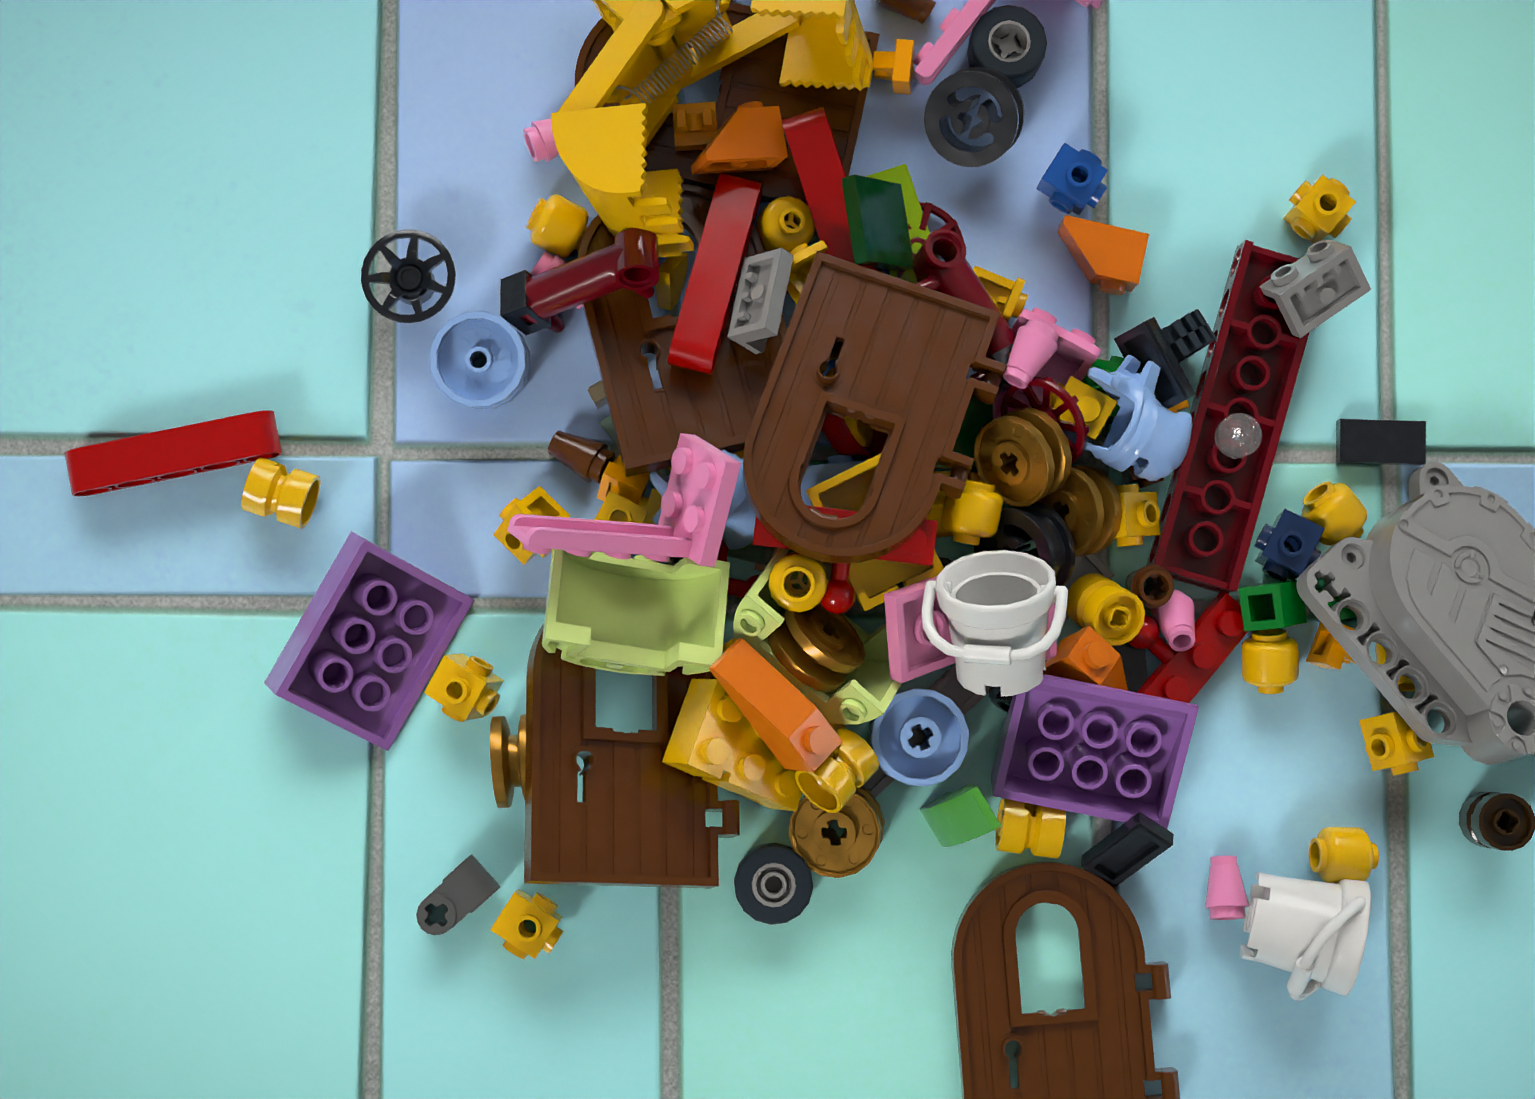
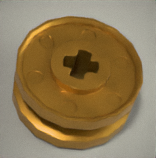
[973,407,1072,507]
[1036,465,1122,557]
[768,602,866,692]
[490,714,526,808]
[789,786,885,878]

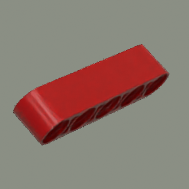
[782,106,876,271]
[668,173,763,375]
[64,410,282,497]

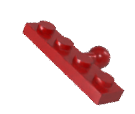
[752,505,938,614]
[1128,592,1248,703]

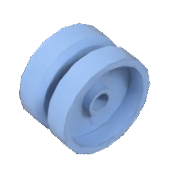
[429,311,531,409]
[868,688,969,787]

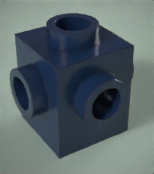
[1254,509,1325,582]

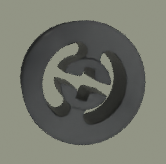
[924,66,1025,167]
[974,502,1075,586]

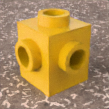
[1283,175,1356,244]
[1114,484,1160,547]
[493,486,571,565]
[424,653,504,722]
[1359,711,1434,776]
[490,889,564,960]

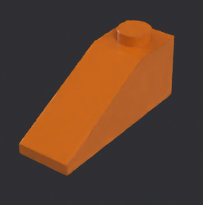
[709,638,843,773]

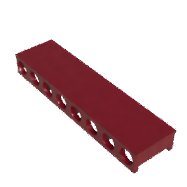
[1146,240,1309,594]

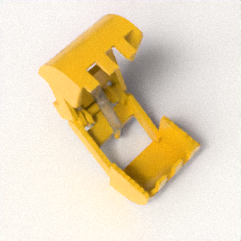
[551,0,873,257]

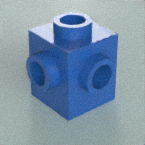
[1036,143,1108,215]

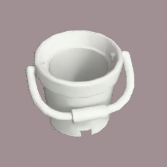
[922,550,1068,697]
[1240,872,1371,1001]

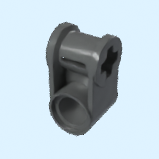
[416,854,501,935]

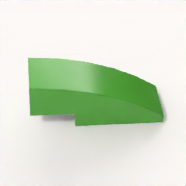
[920,784,1001,847]

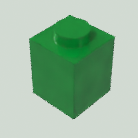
[1238,580,1307,632]

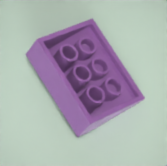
[264,531,474,751]
[991,674,1199,829]

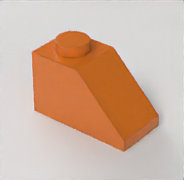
[691,101,788,175]
[1057,215,1149,295]
[1043,626,1128,691]

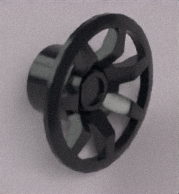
[361,230,456,323]

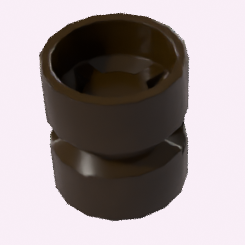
[1459,792,1535,851]

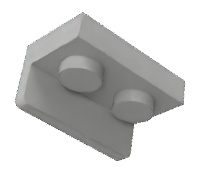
[1260,240,1371,338]
[727,248,793,354]

